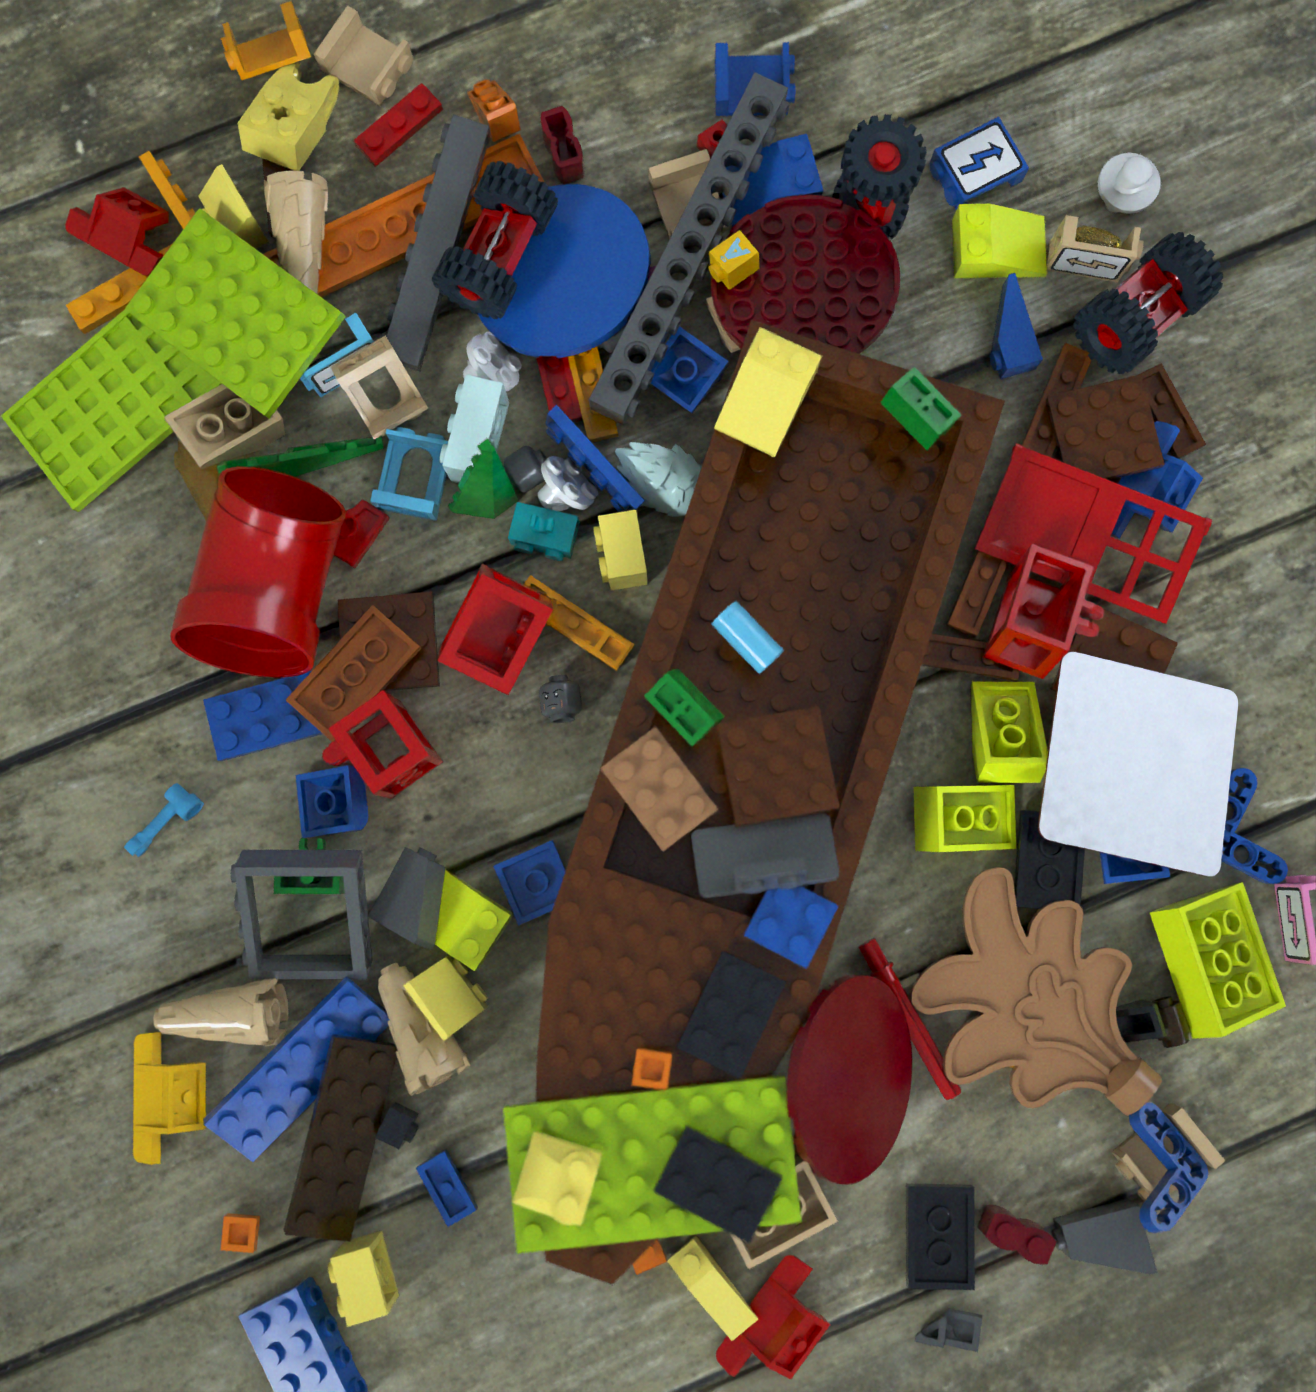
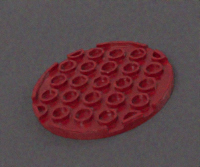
[711,195,900,354]
[787,974,912,1185]

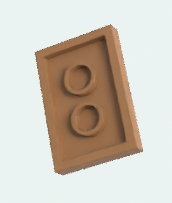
[601,727,718,851]

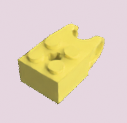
[238,62,339,171]

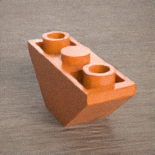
[467,79,521,142]

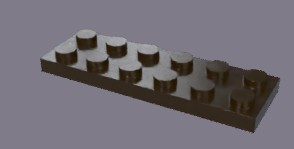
[283,1034,398,1242]

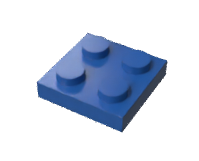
[493,840,566,925]
[744,885,838,969]

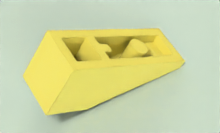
[667,1235,758,1341]

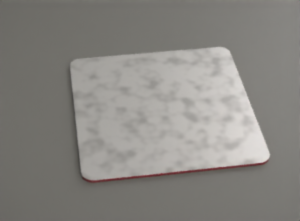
[1038,652,1238,876]

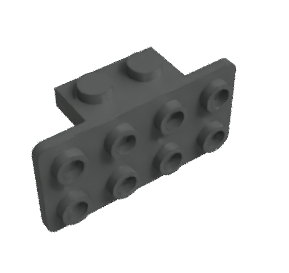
[692,813,839,898]

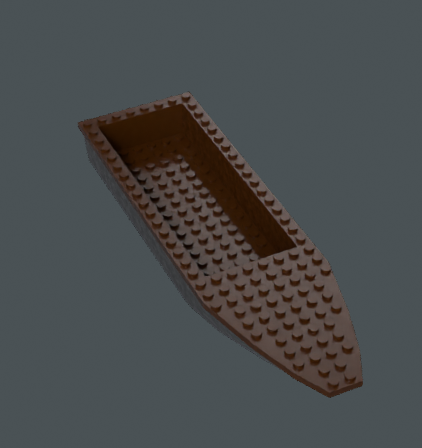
[536,320,1005,1285]

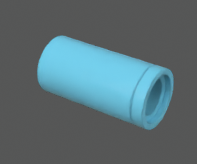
[712,601,784,674]

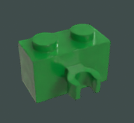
[274,838,345,894]

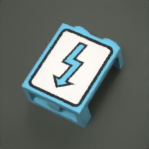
[300,313,374,397]

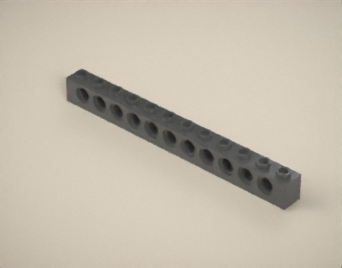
[589,72,790,425]

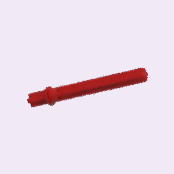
[858,938,961,1100]

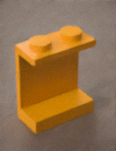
[221,1,311,81]

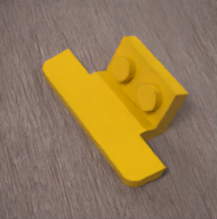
[133,1032,206,1165]

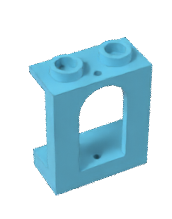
[370,427,448,521]

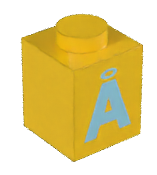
[708,230,759,290]

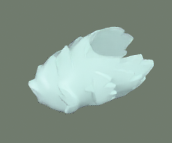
[615,442,702,517]

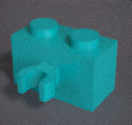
[508,502,580,561]

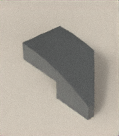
[915,1308,982,1352]

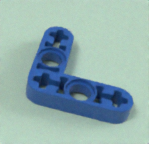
[1221,768,1288,884]
[1129,1102,1208,1233]

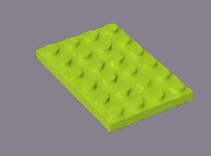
[125,208,346,419]

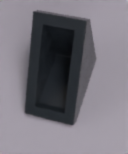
[1116,999,1167,1043]

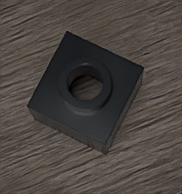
[375,1102,419,1149]

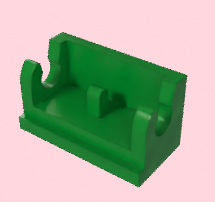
[880,367,962,450]
[644,668,725,746]

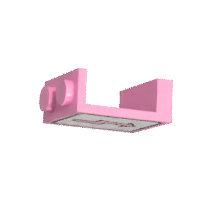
[1274,875,1316,965]

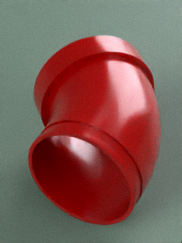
[170,467,346,678]

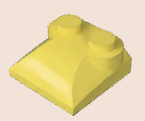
[512,1131,602,1226]

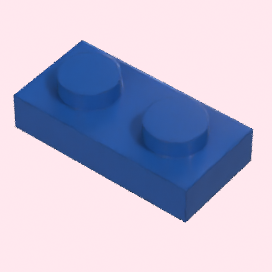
[416,1149,478,1227]

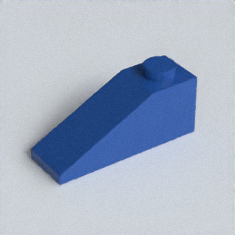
[990,273,1043,379]

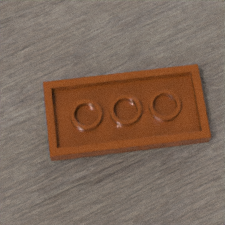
[286,605,422,742]

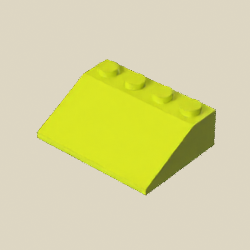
[1150,882,1286,1039]

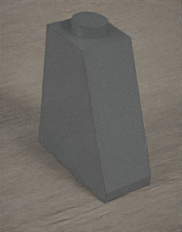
[368,847,446,950]
[1052,1198,1157,1274]

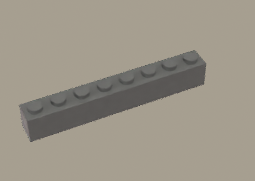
[381,114,490,372]

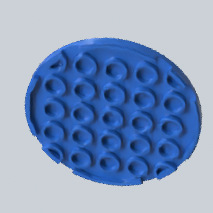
[478,184,651,358]

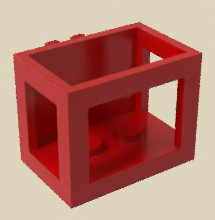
[983,544,1105,679]
[437,564,553,695]
[322,690,443,799]

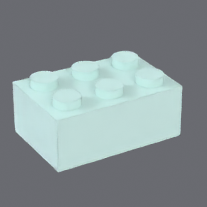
[440,375,509,484]

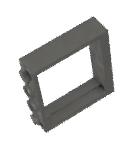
[231,850,373,979]

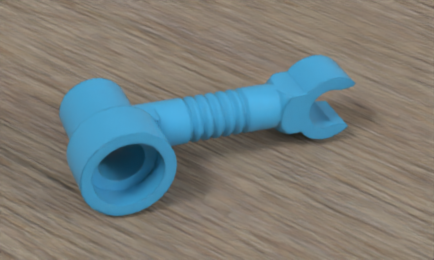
[124,783,204,857]

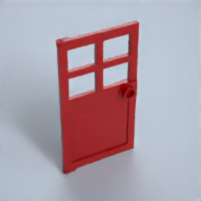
[974,443,1212,624]

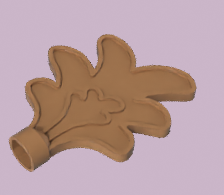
[910,867,1162,1116]

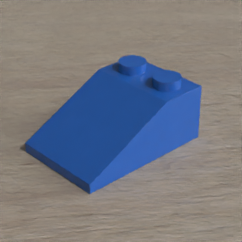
[722,134,823,227]

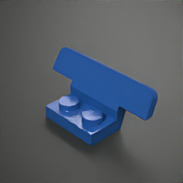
[1111,421,1203,539]

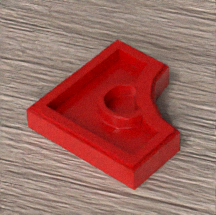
[334,499,390,569]

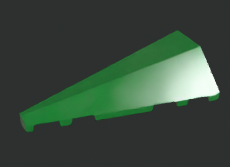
[217,436,384,477]
[448,438,519,519]

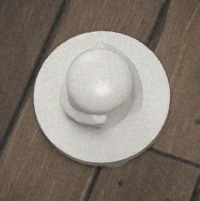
[1098,153,1161,214]
[463,331,522,391]
[538,456,598,512]

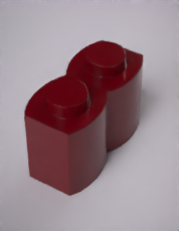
[541,106,584,184]
[977,1205,1056,1265]

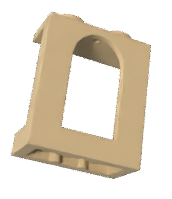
[331,335,428,439]

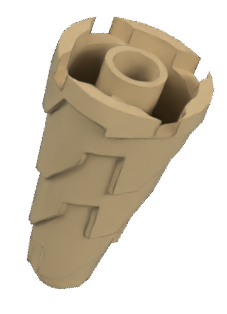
[264,171,328,294]
[378,963,471,1096]
[153,978,288,1046]

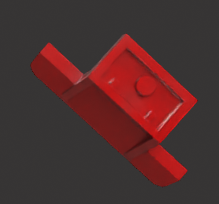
[65,187,169,277]
[716,1255,831,1379]

